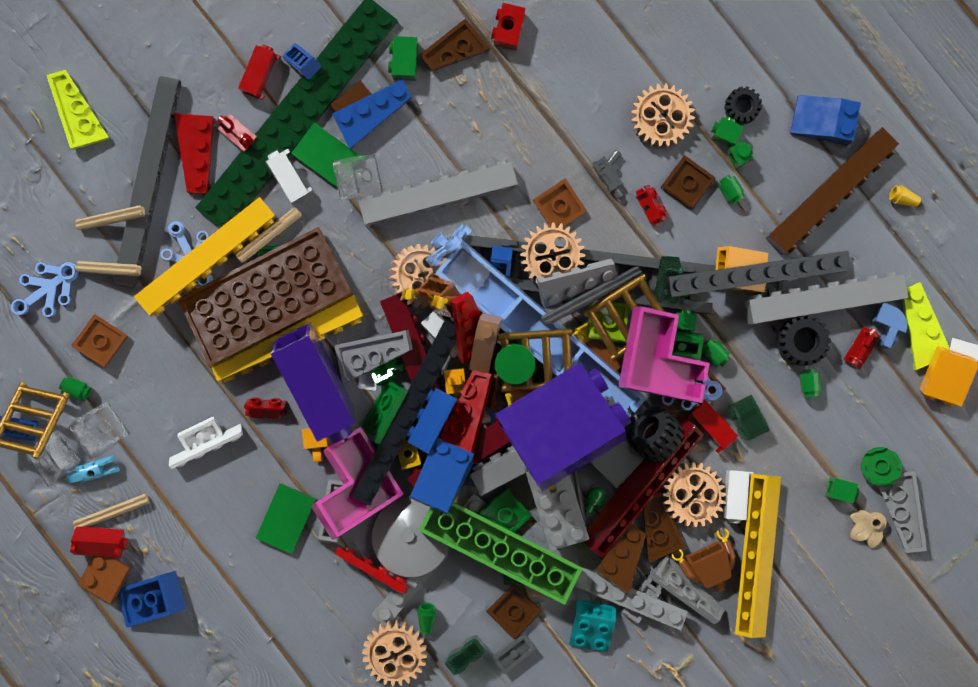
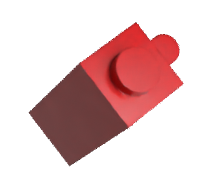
[238,45,281,100]
[686,401,738,453]
[70,526,128,558]

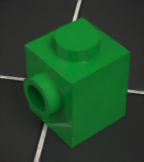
[711,117,744,147]

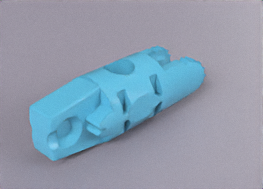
[66,455,120,484]

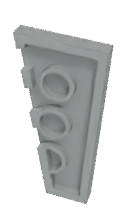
[536,259,616,308]
[335,330,413,384]
[879,471,927,553]
[651,555,725,624]

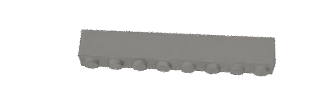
[359,160,518,227]
[745,272,908,325]
[470,396,616,496]

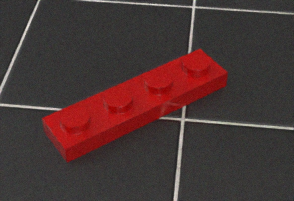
[335,546,410,594]

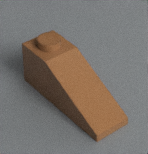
[469,313,502,373]

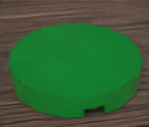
[495,344,535,384]
[861,447,902,487]

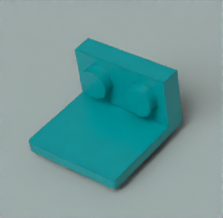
[569,599,616,652]

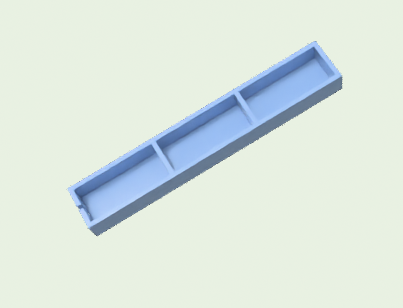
[436,241,646,418]

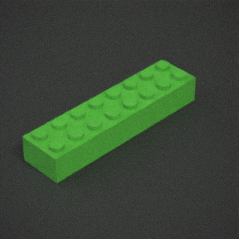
[418,503,583,605]

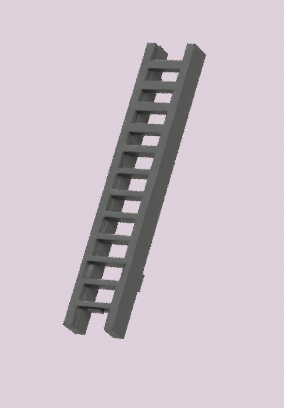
[461,235,716,314]

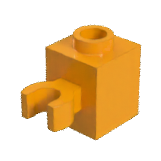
[444,368,466,398]
[302,428,330,462]

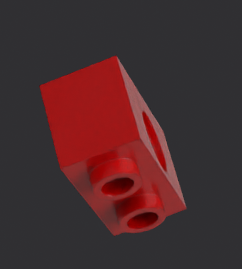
[491,3,526,51]

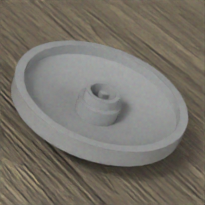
[372,497,450,577]

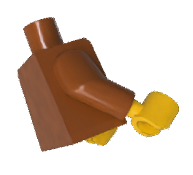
[401,277,460,322]
[672,528,736,592]

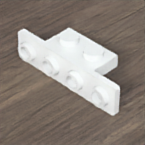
[169,416,243,469]

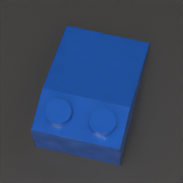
[790,95,861,146]
[410,438,474,514]
[118,571,186,628]

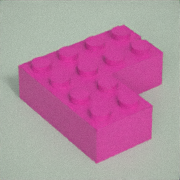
[618,307,710,403]
[311,427,404,540]

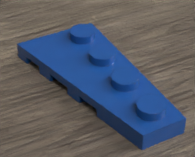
[332,79,412,150]

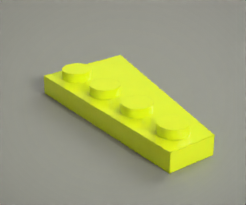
[46,70,110,150]
[902,282,950,370]

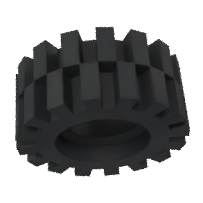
[724,86,762,125]

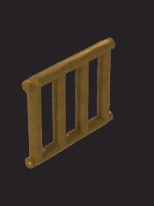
[582,274,664,362]
[498,329,573,392]
[0,382,70,460]

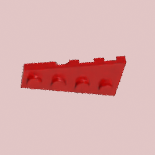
[174,113,215,195]
[451,291,481,364]
[438,370,494,454]

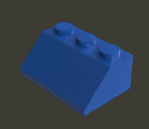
[407,388,458,454]

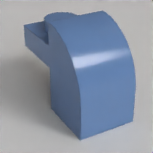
[871,302,907,349]

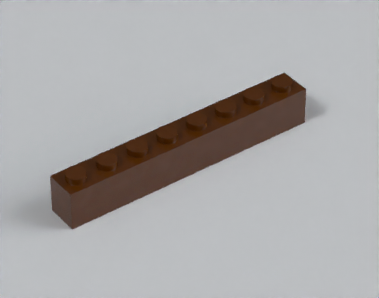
[766,127,899,255]

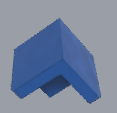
[491,246,513,277]

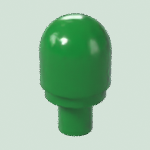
[585,487,605,514]

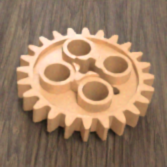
[631,83,695,148]
[520,222,585,283]
[389,244,447,309]
[661,462,726,528]
[362,620,428,686]

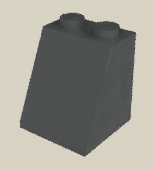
[590,440,644,488]

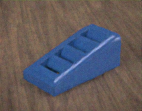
[282,43,321,79]
[0,415,39,441]

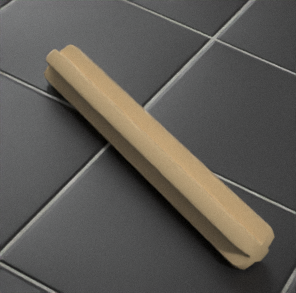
[75,205,145,231]
[235,207,302,263]
[75,261,142,276]
[73,494,150,529]

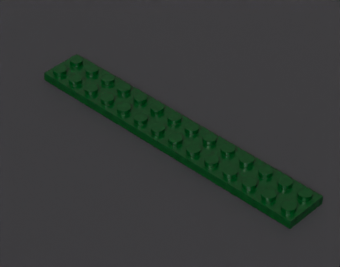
[195,0,398,228]

